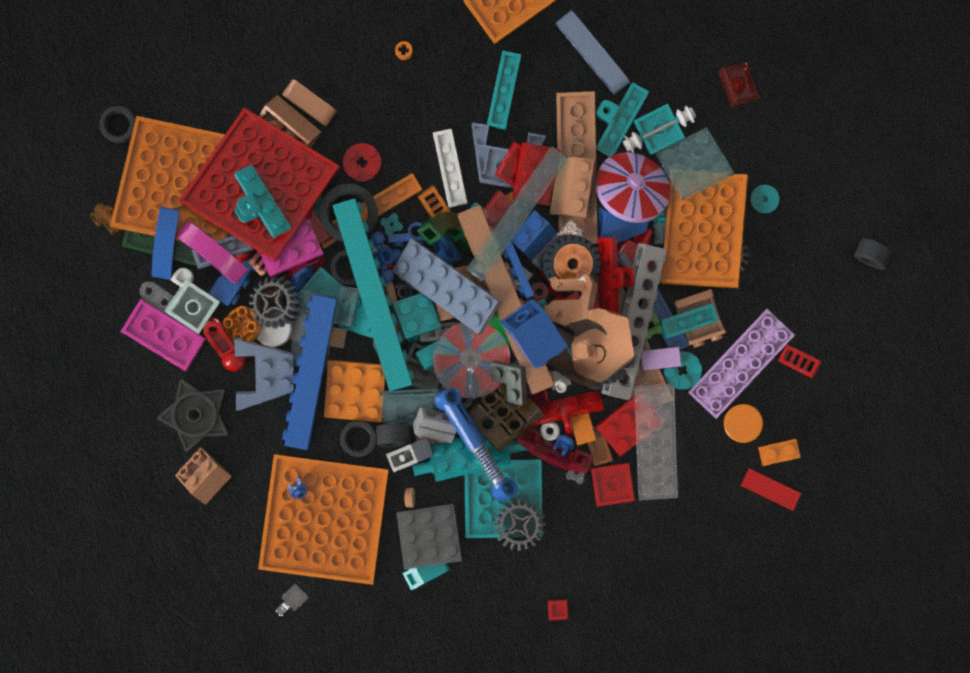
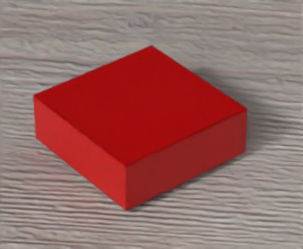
[548,599,568,620]

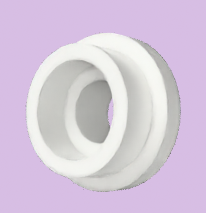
[540,422,560,441]

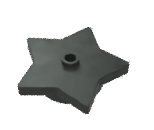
[157,380,228,452]

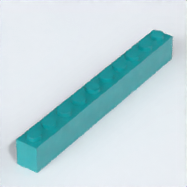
[333,199,415,391]

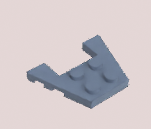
[472,123,545,189]
[234,337,294,410]

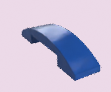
[152,207,180,280]

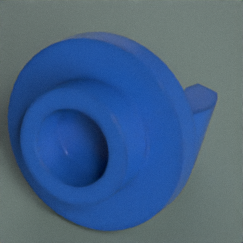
[553,435,574,456]
[287,478,308,499]

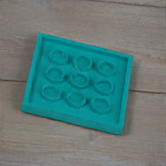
[465,460,543,538]

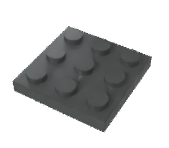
[397,504,462,570]

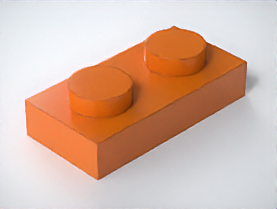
[758,439,801,466]

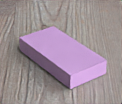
[641,347,681,371]

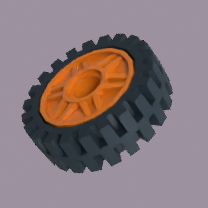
[542,235,601,292]

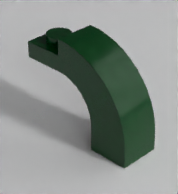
[417,212,472,255]

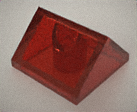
[719,63,759,109]

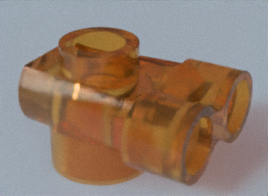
[90,203,119,235]

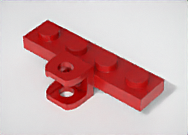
[598,237,635,314]

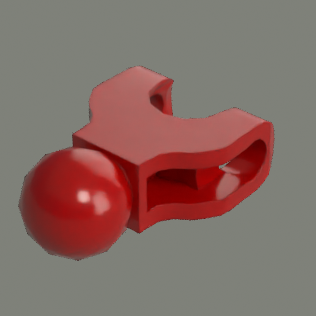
[204,317,246,372]

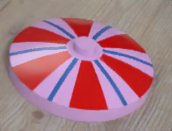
[595,152,671,223]

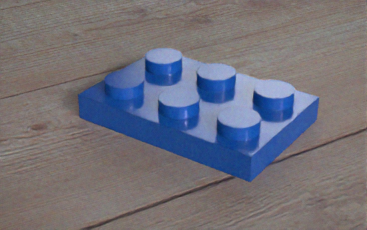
[502,242,534,300]

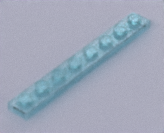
[466,147,567,281]

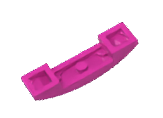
[176,221,248,285]

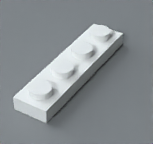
[433,129,467,208]

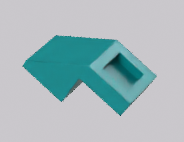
[403,564,450,590]

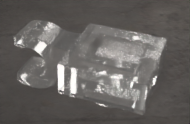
[275,583,309,616]

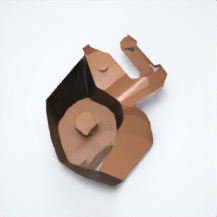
[543,274,634,387]

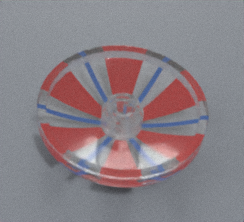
[433,322,510,398]

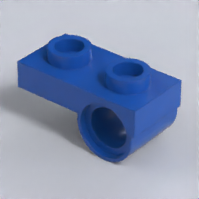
[388,222,427,247]
[431,235,462,266]

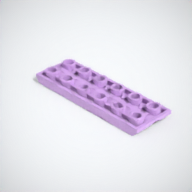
[688,309,795,419]

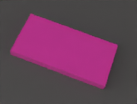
[121,299,206,371]

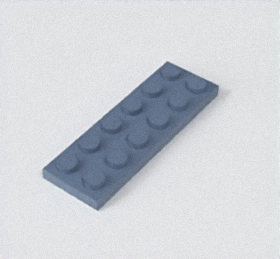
[392,238,501,334]

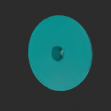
[751,185,779,213]

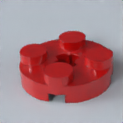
[343,143,381,182]

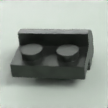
[405,342,445,394]

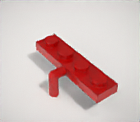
[531,390,604,438]

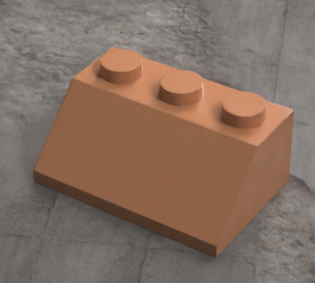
[259,95,321,148]
[550,157,596,220]

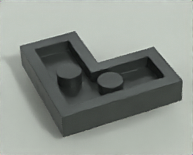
[490,360,527,406]

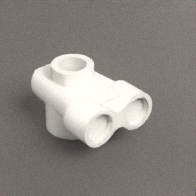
[552,371,571,393]

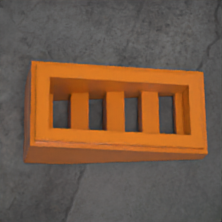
[417,185,451,218]

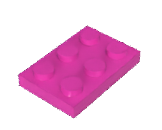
[260,219,324,277]

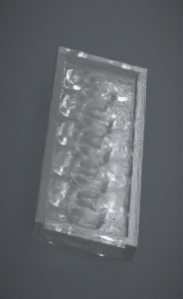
[634,384,678,500]

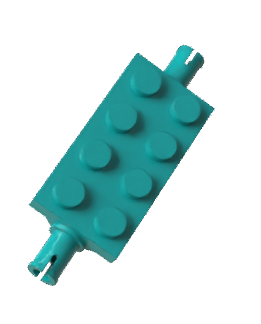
[412,434,527,482]

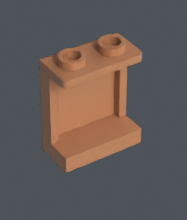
[674,289,726,348]

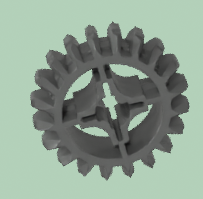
[249,277,301,329]
[493,498,546,551]

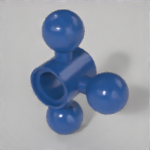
[370,231,403,284]

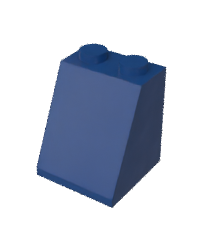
[508,210,559,268]
[500,299,568,369]

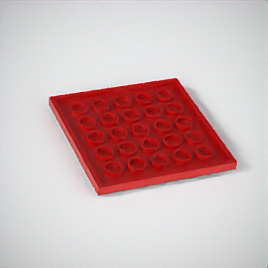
[179,108,340,262]

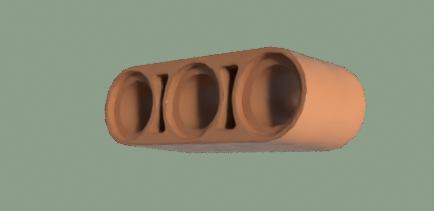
[281,79,337,127]

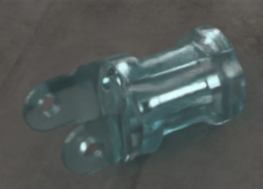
[652,223,666,247]

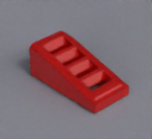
[778,344,822,379]

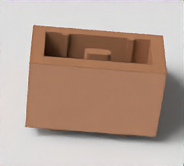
[175,447,231,505]

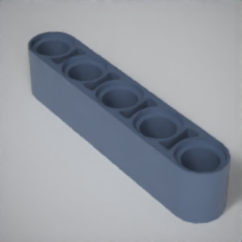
[556,11,630,95]

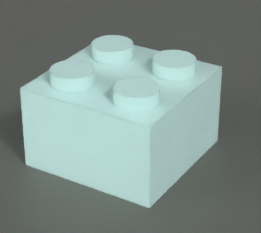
[164,279,220,334]

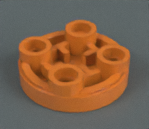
[223,306,262,343]
[724,404,763,443]

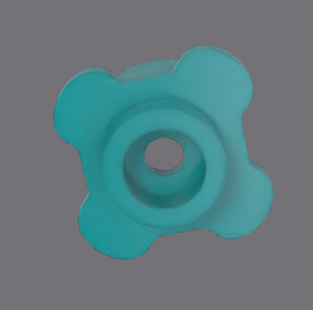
[380,213,403,235]

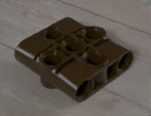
[467,383,544,453]

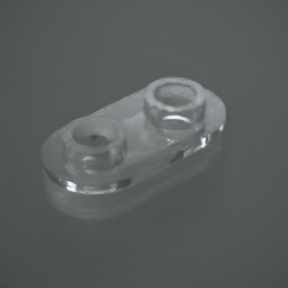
[140,282,173,312]

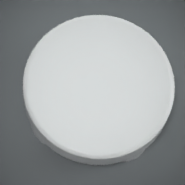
[257,311,294,348]

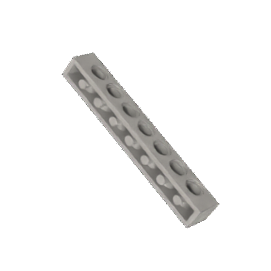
[602,243,667,400]

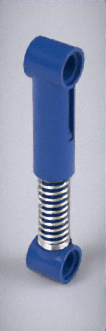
[435,387,518,502]

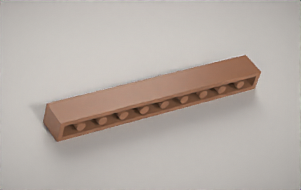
[457,205,555,394]

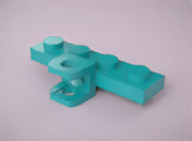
[596,82,649,157]
[234,165,291,238]

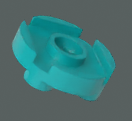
[663,351,702,389]

